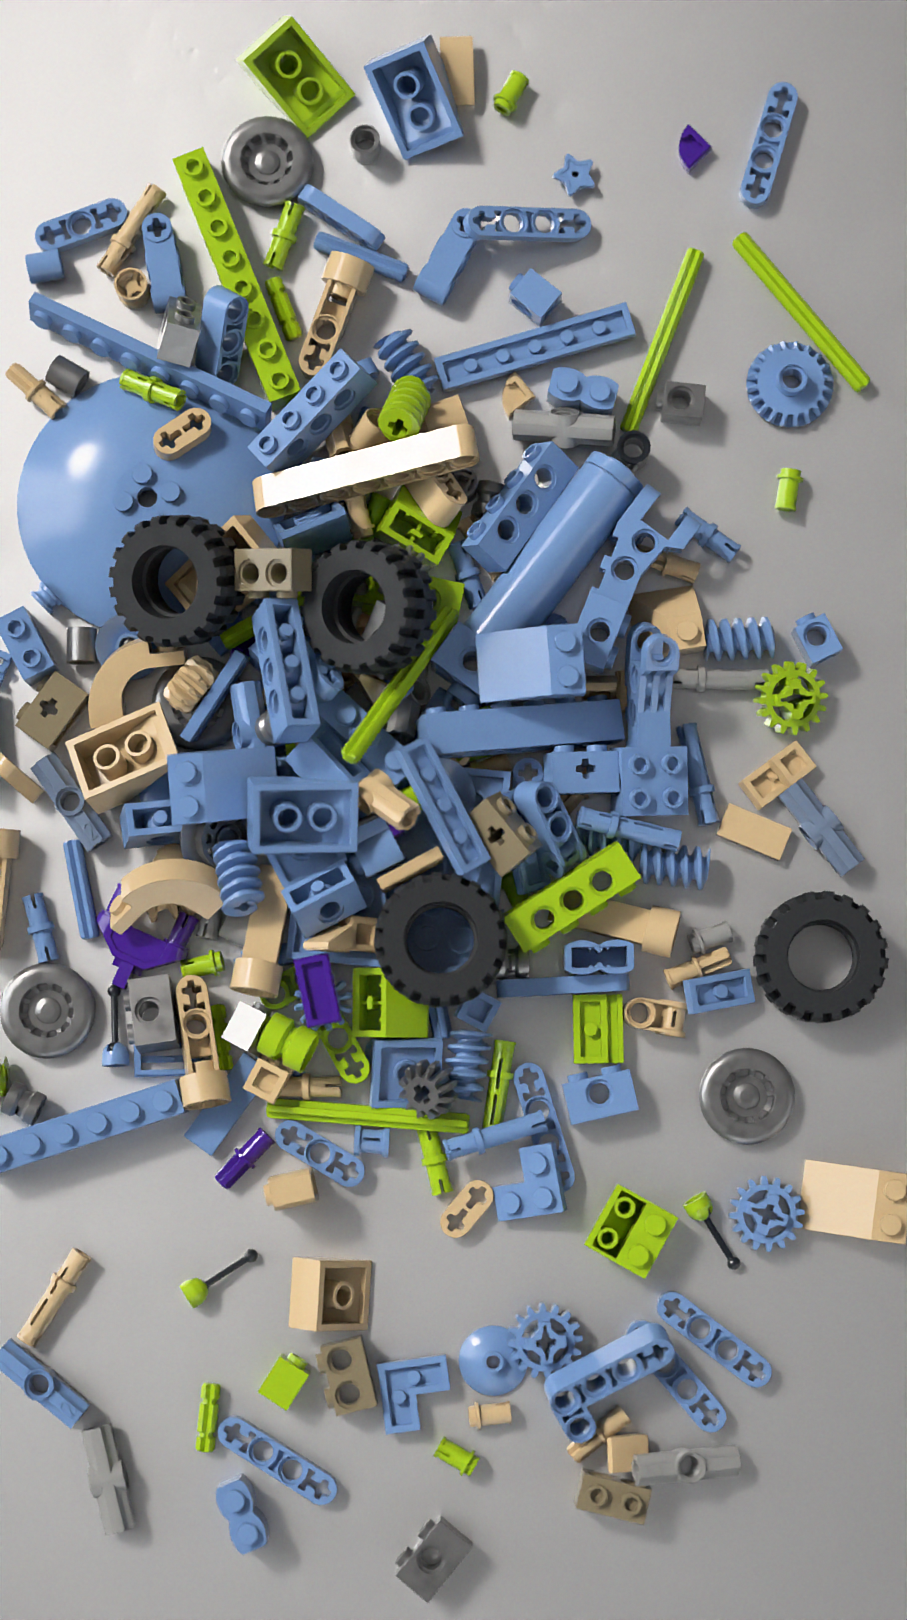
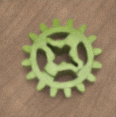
[753,661,828,735]

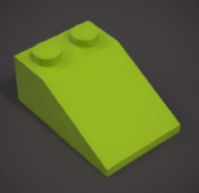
[235,16,356,139]

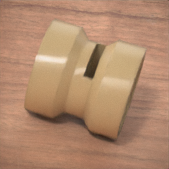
[114,267,151,309]

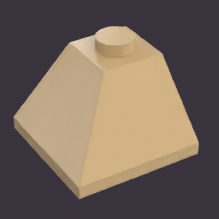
[628,585,706,658]

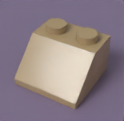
[289,1257,372,1332]

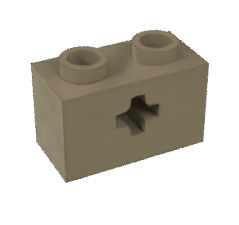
[15,671,89,753]
[468,791,543,877]

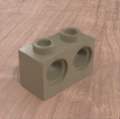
[235,548,312,598]
[316,1334,378,1416]
[574,1468,652,1525]

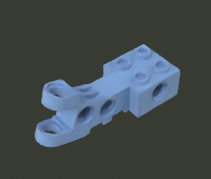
[578,484,702,675]
[610,622,689,816]

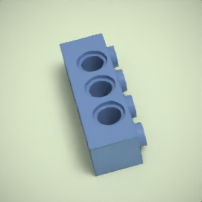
[247,348,378,473]
[461,441,579,573]
[251,598,321,743]

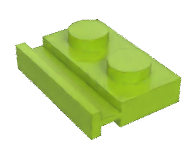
[572,994,624,1064]

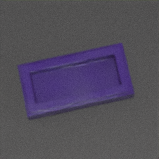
[294,952,342,1028]

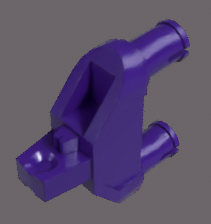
[97,883,199,990]

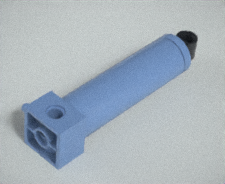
[431,430,651,707]

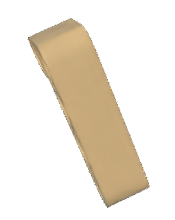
[349,408,467,528]

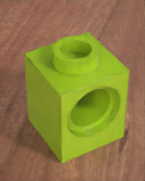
[258,1352,311,1411]

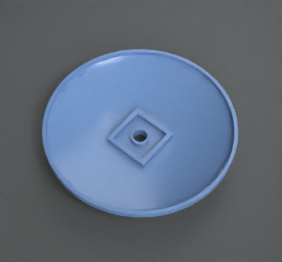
[17,373,285,628]

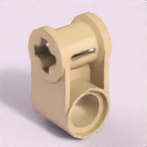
[623,998,688,1038]

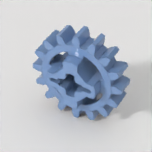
[728,1176,804,1252]
[507,1302,583,1379]

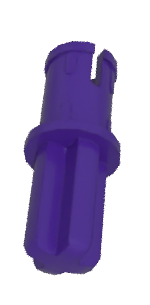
[214,1127,276,1189]

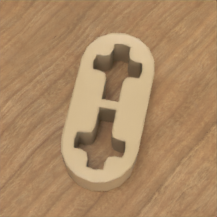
[153,408,211,461]
[0,752,44,804]
[440,1180,493,1238]

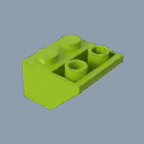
[373,484,463,569]
[352,968,429,1038]
[584,1183,678,1279]

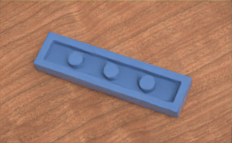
[394,735,491,875]

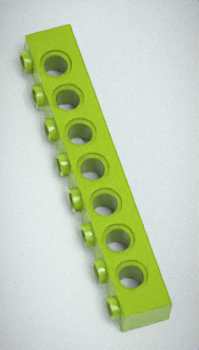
[172,147,301,412]

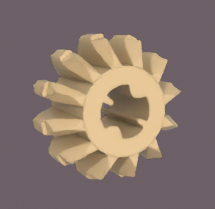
[163,655,219,714]

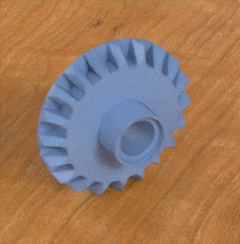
[746,341,834,427]

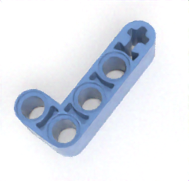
[544,1323,675,1443]

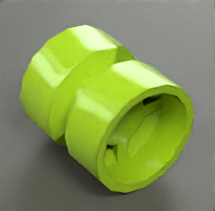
[257,1012,321,1073]

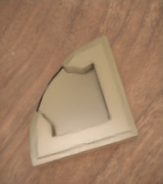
[502,371,536,419]

